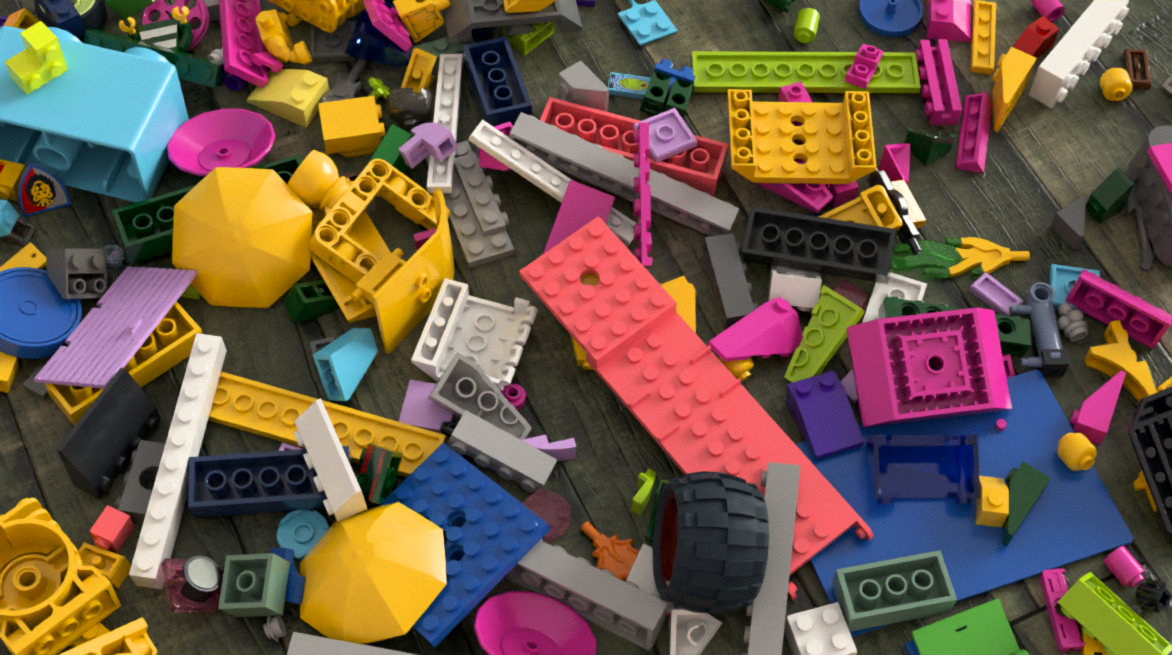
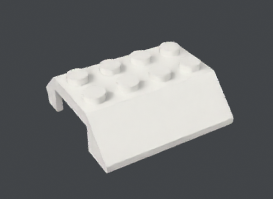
[411,278,538,391]

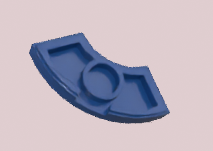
[270,548,306,604]

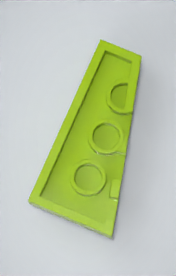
[784,285,865,383]

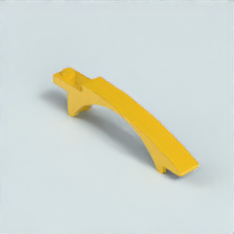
[1084,320,1158,512]

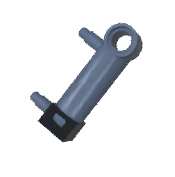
[1009,282,1070,377]

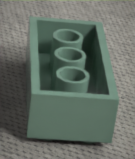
[832,550,957,632]

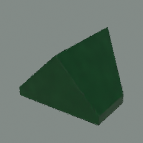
[904,127,955,167]

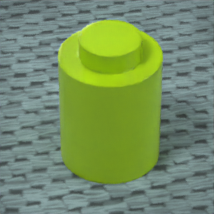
[793,8,820,43]

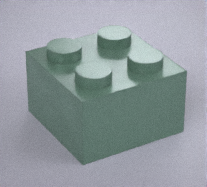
[218,553,290,617]

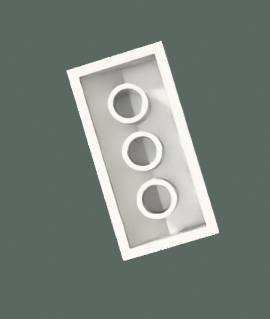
[293,398,367,522]

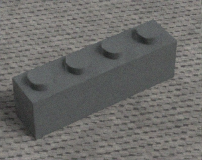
[703,233,758,331]

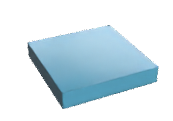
[1049,264,1100,313]

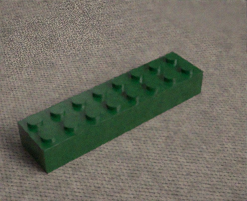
[112,154,302,264]

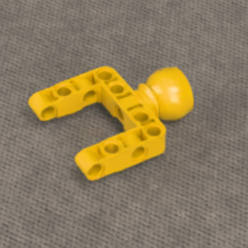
[287,150,451,283]

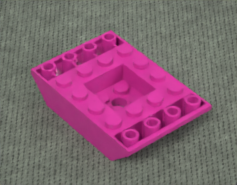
[846,308,1012,428]

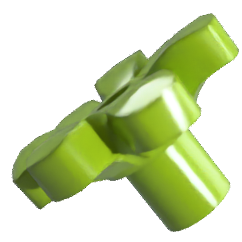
[368,77,393,101]

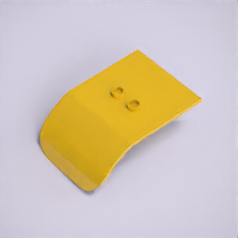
[350,187,455,355]

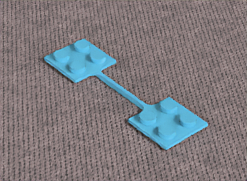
[617,0,678,46]

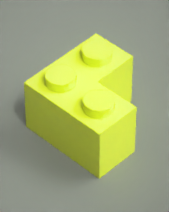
[5,21,68,94]

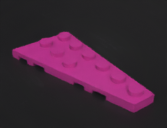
[633,122,652,270]

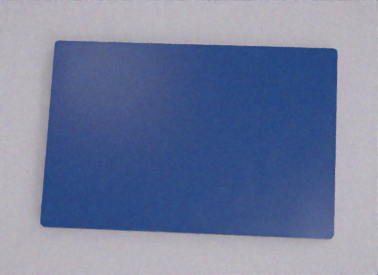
[795,370,1133,638]

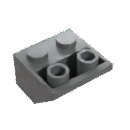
[46,249,107,299]

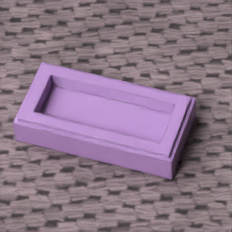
[969,272,1024,316]

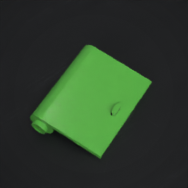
[910,598,1030,655]

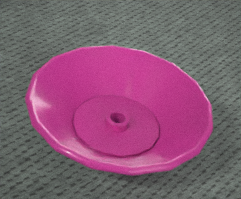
[166,109,276,176]
[474,591,597,655]

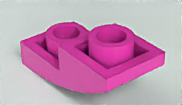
[845,44,884,89]

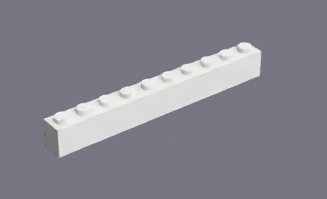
[129,333,227,589]

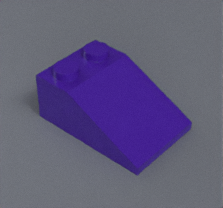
[786,371,864,459]

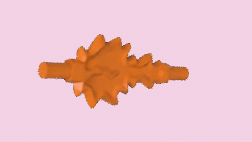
[581,521,670,617]

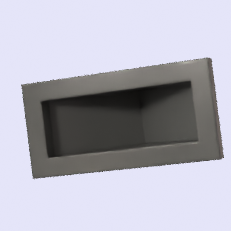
[1051,197,1086,250]

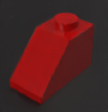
[1012,16,1059,59]

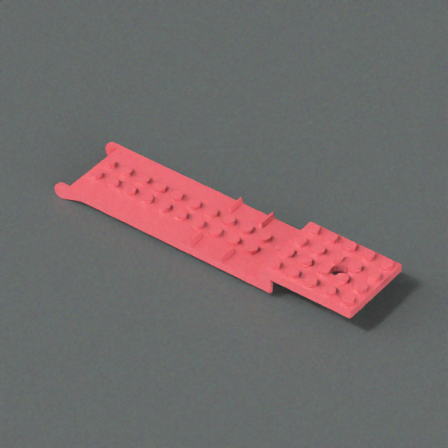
[519,216,874,601]

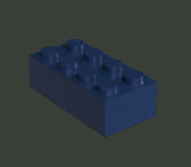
[463,36,532,127]

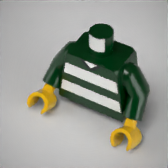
[119,6,194,53]

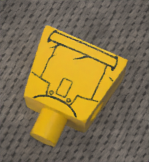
[393,0,451,43]

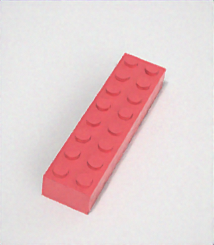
[540,97,729,197]

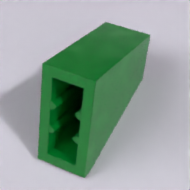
[367,124,413,177]

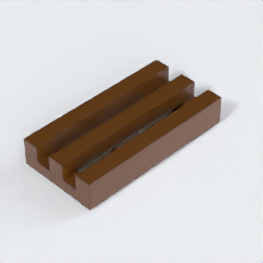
[1123,49,1152,90]

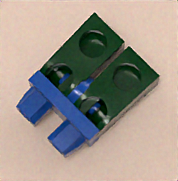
[639,58,696,119]

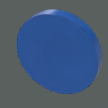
[858,0,923,37]

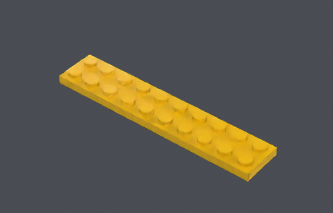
[208,372,446,478]

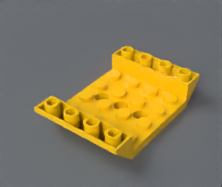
[728,89,877,184]

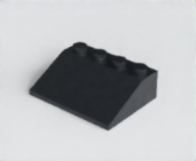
[56,367,161,499]

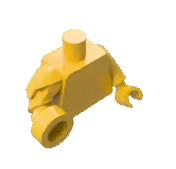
[255,9,312,65]

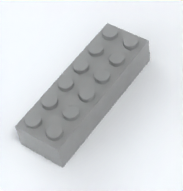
[506,539,668,651]

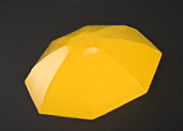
[172,167,312,308]
[300,502,447,645]

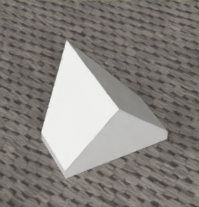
[669,607,722,655]

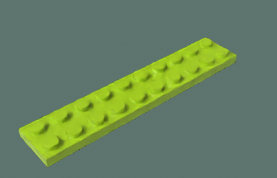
[691,51,921,93]

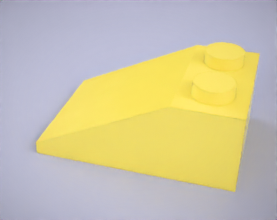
[247,69,329,128]

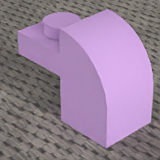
[399,123,459,169]

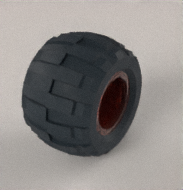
[653,471,769,614]

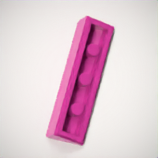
[956,92,992,173]

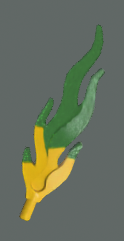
[891,237,1030,278]

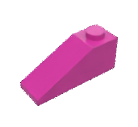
[1069,371,1126,445]

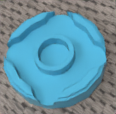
[277,510,330,560]

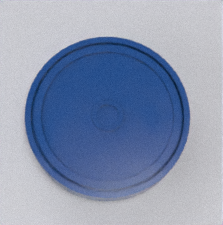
[0,267,82,359]

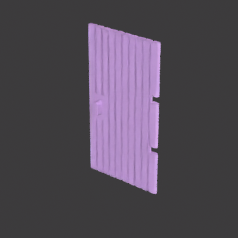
[33,266,198,389]

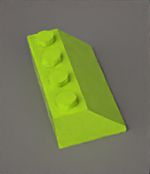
[1058,572,1172,655]

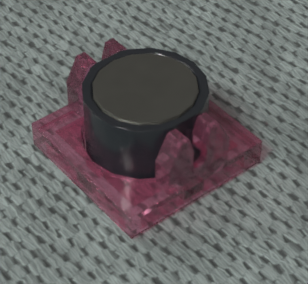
[161,555,224,612]

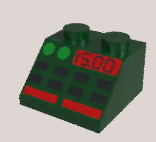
[355,444,403,504]

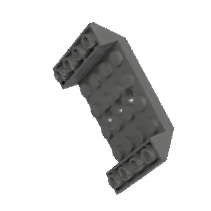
[442,0,583,43]

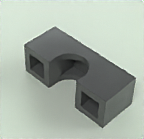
[116,440,165,524]

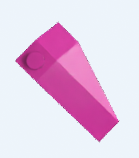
[707,297,803,361]

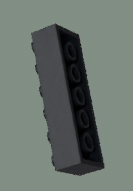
[742,206,897,284]

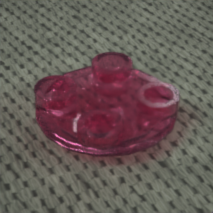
[523,489,571,540]

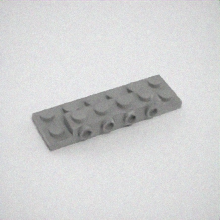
[424,140,514,268]

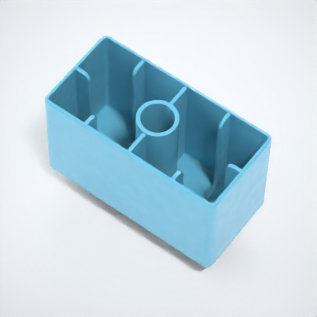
[0,26,189,203]

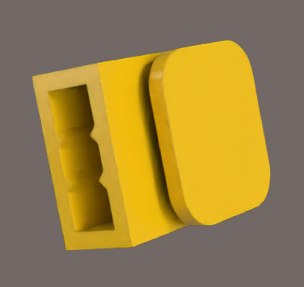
[318,96,385,157]

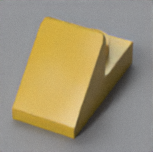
[400,48,437,100]

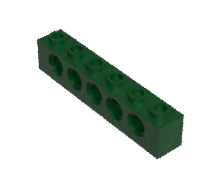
[878,297,1031,357]

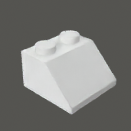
[768,265,822,311]

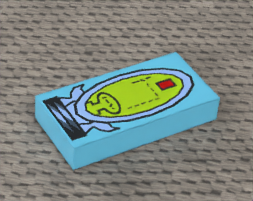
[608,72,651,100]

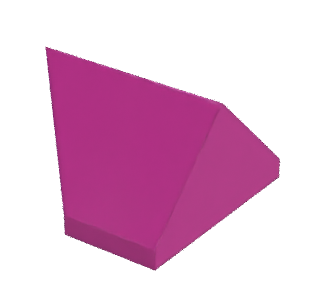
[878,143,910,185]

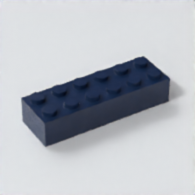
[188,446,353,518]

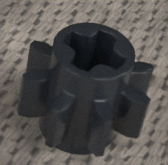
[1136,578,1171,613]

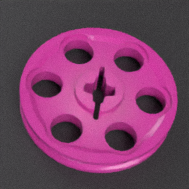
[142,0,210,52]

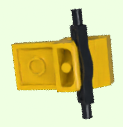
[819,168,926,256]

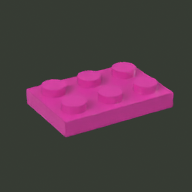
[363,0,412,52]

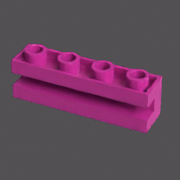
[915,39,962,125]

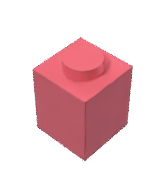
[89,505,135,553]

